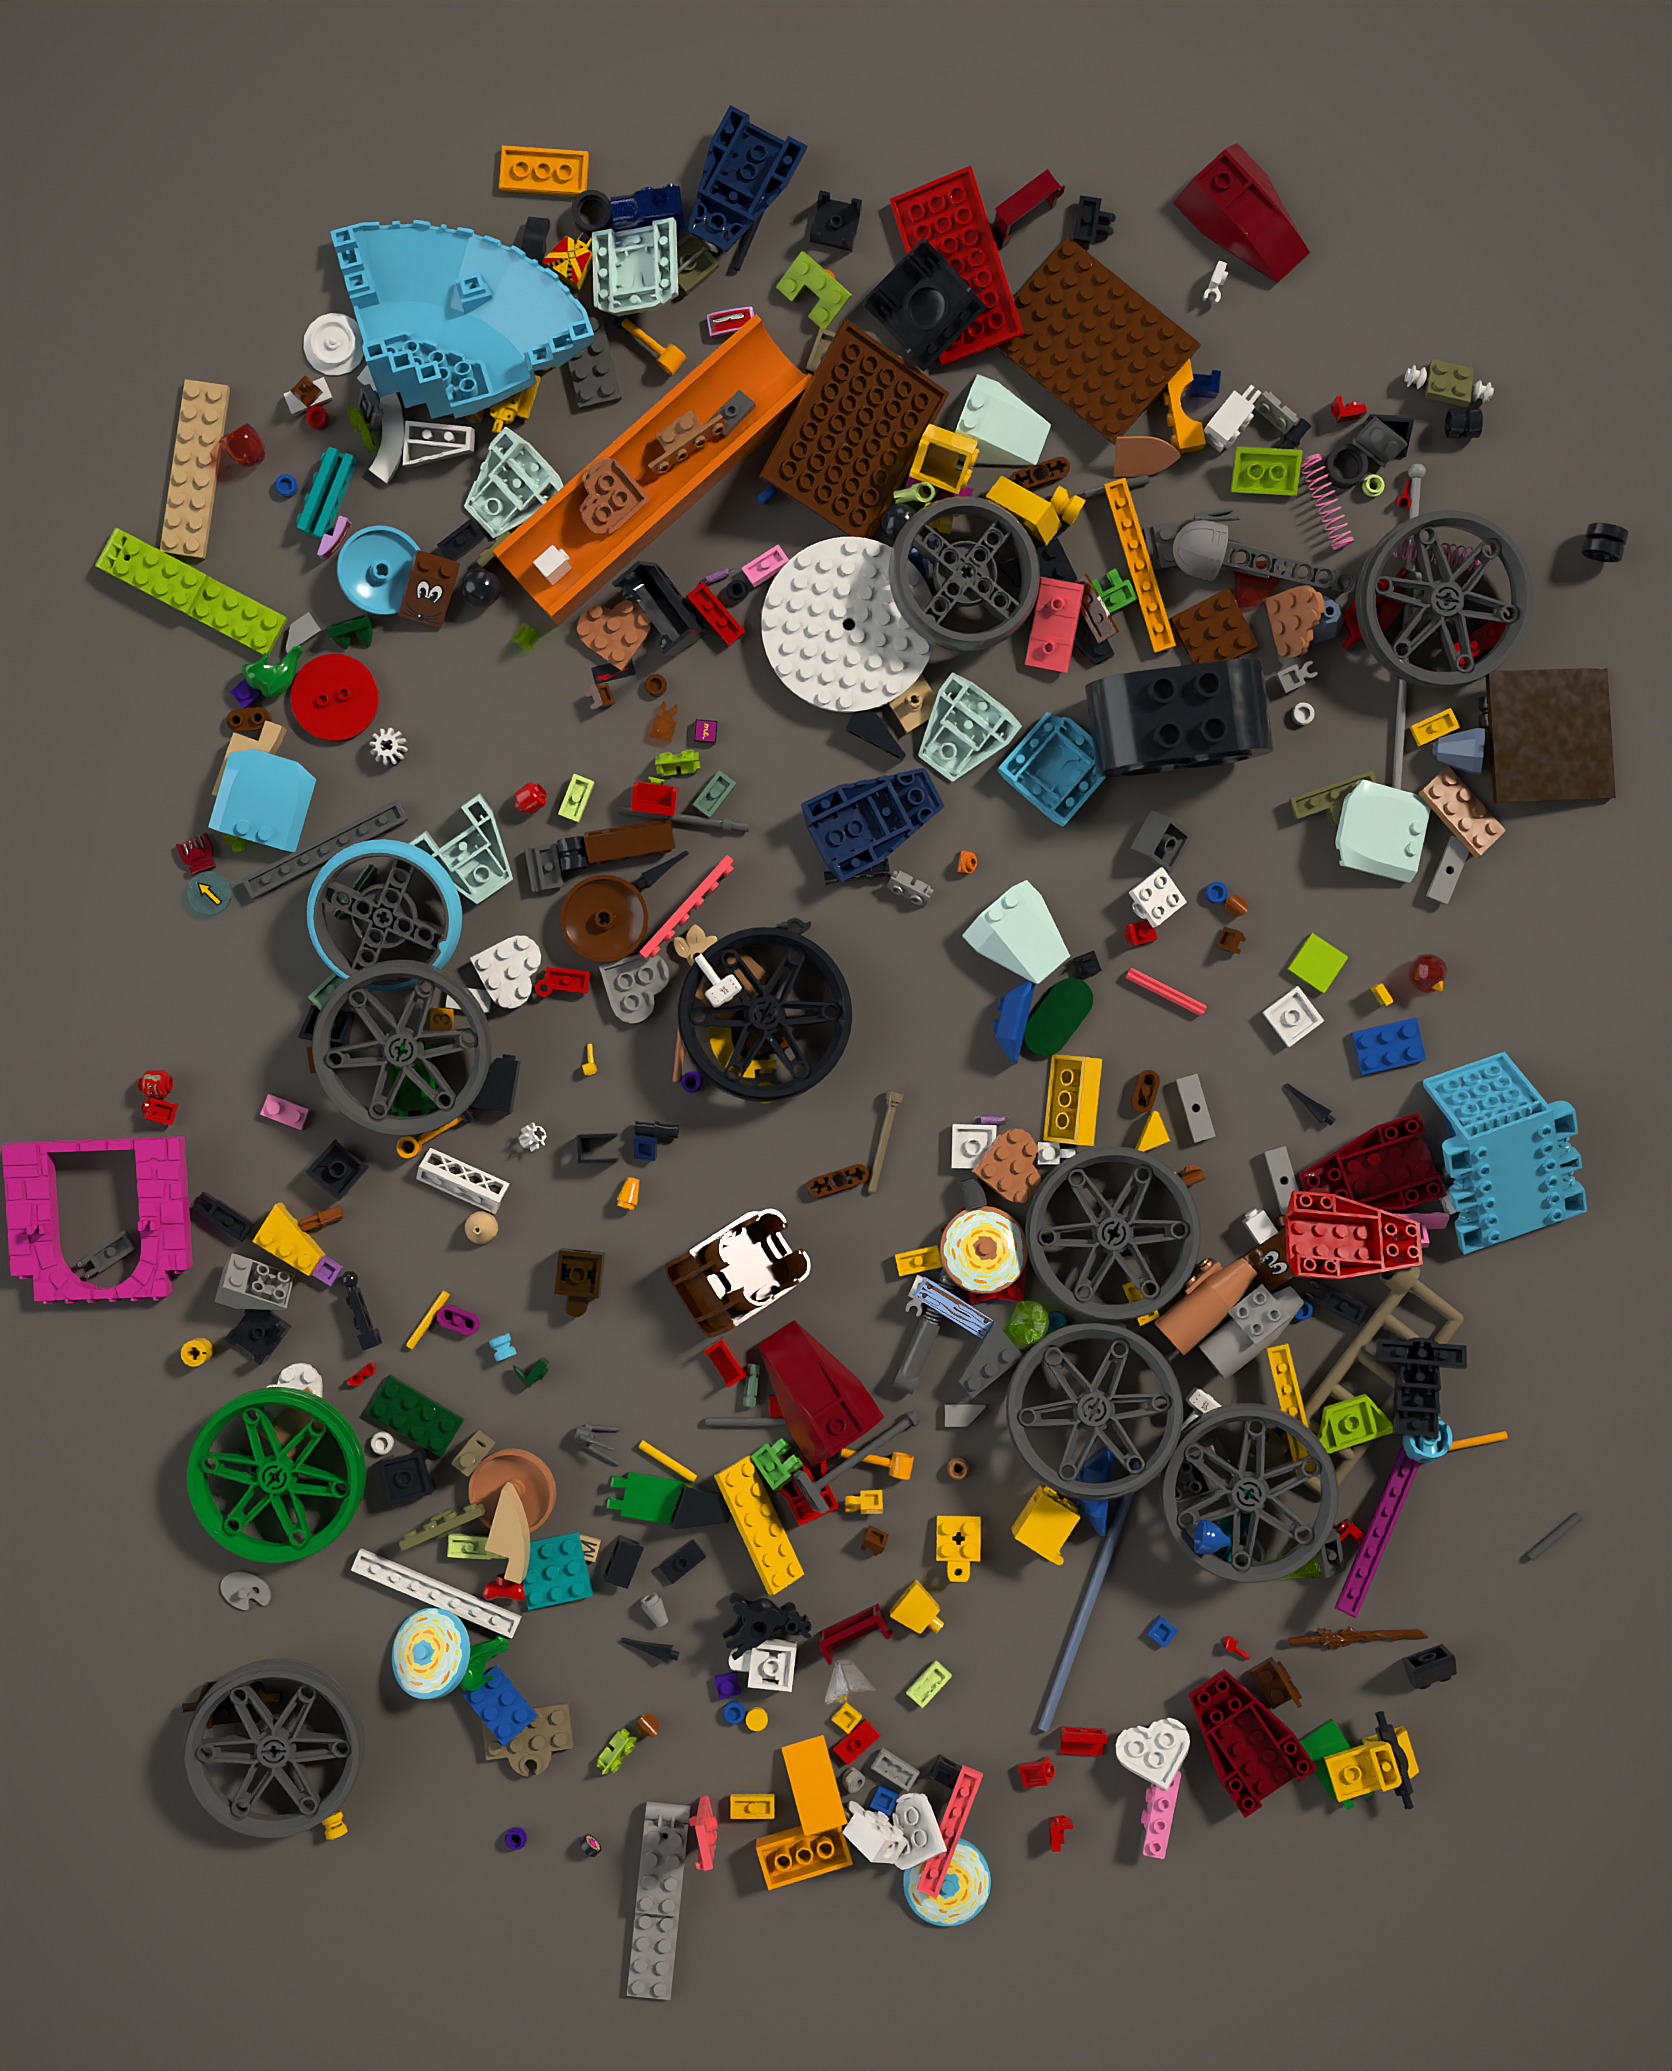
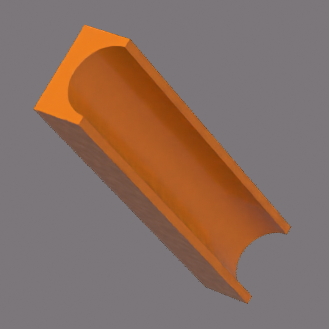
[492,314,813,626]

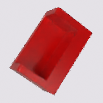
[631,781,679,816]
[703,1337,747,1388]

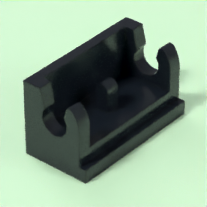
[603,1535,644,1589]
[927,1754,962,1790]

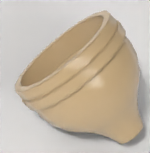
[465,1211,498,1244]

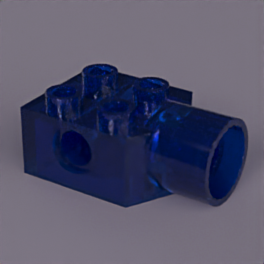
[611,184,686,229]

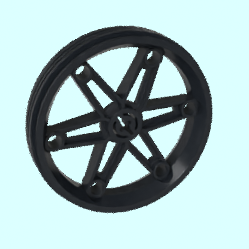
[677,927,852,1102]

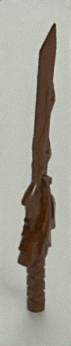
[1288,1626,1429,1650]

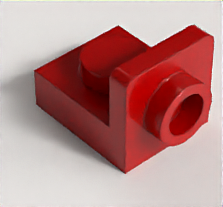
[1331,395,1367,423]
[1124,920,1157,946]
[141,1098,178,1126]
[1335,1518,1365,1545]
[1018,1756,1055,1788]
[1049,1815,1073,1852]

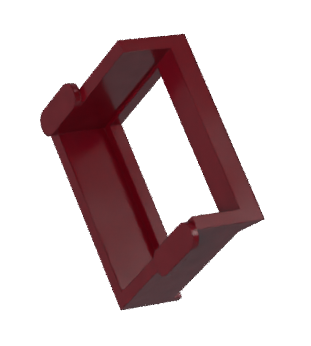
[991,169,1065,248]
[818,1604,894,1665]

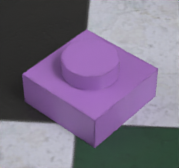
[312,1255,343,1286]

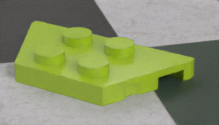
[1318,1394,1393,1454]

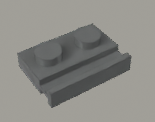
[357,384,384,433]
[1352,417,1407,468]
[1142,522,1178,571]
[525,843,564,892]

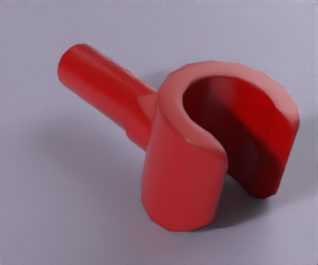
[1395,479,1412,509]
[1223,1636,1251,1660]

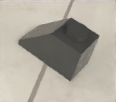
[1307,1527,1345,1578]

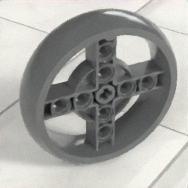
[889,496,1040,651]

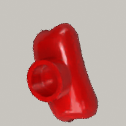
[483,1574,525,1602]

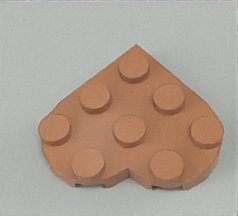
[579,456,650,534]
[1265,585,1325,657]
[577,600,651,671]
[972,1129,1041,1203]

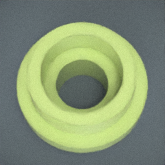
[1362,474,1385,497]

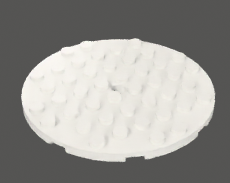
[761,537,935,713]

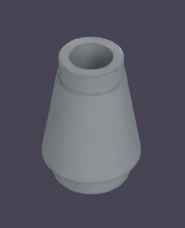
[641,1592,669,1627]

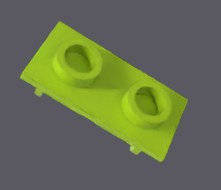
[655,750,701,776]
[596,1728,638,1774]

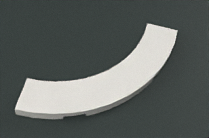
[357,365,405,485]

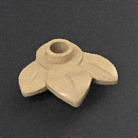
[674,925,717,966]

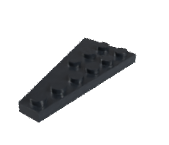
[998,537,1115,665]

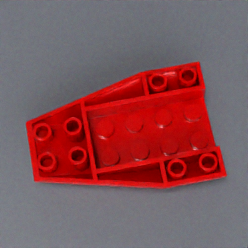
[1285,1191,1423,1280]

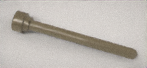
[868,1090,904,1194]

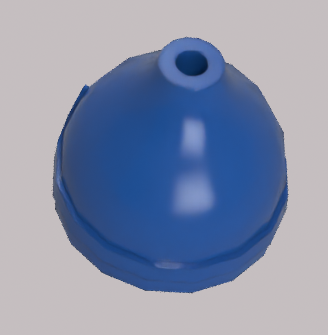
[1194,1519,1230,1554]

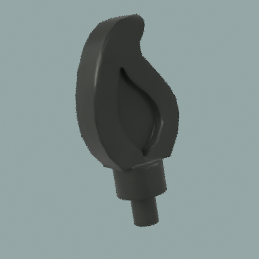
[776,918,811,934]

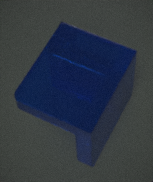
[1190,370,1221,399]

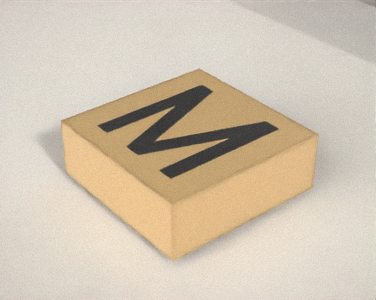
[580,1534,601,1562]

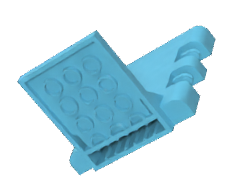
[1422,1052,1587,1254]

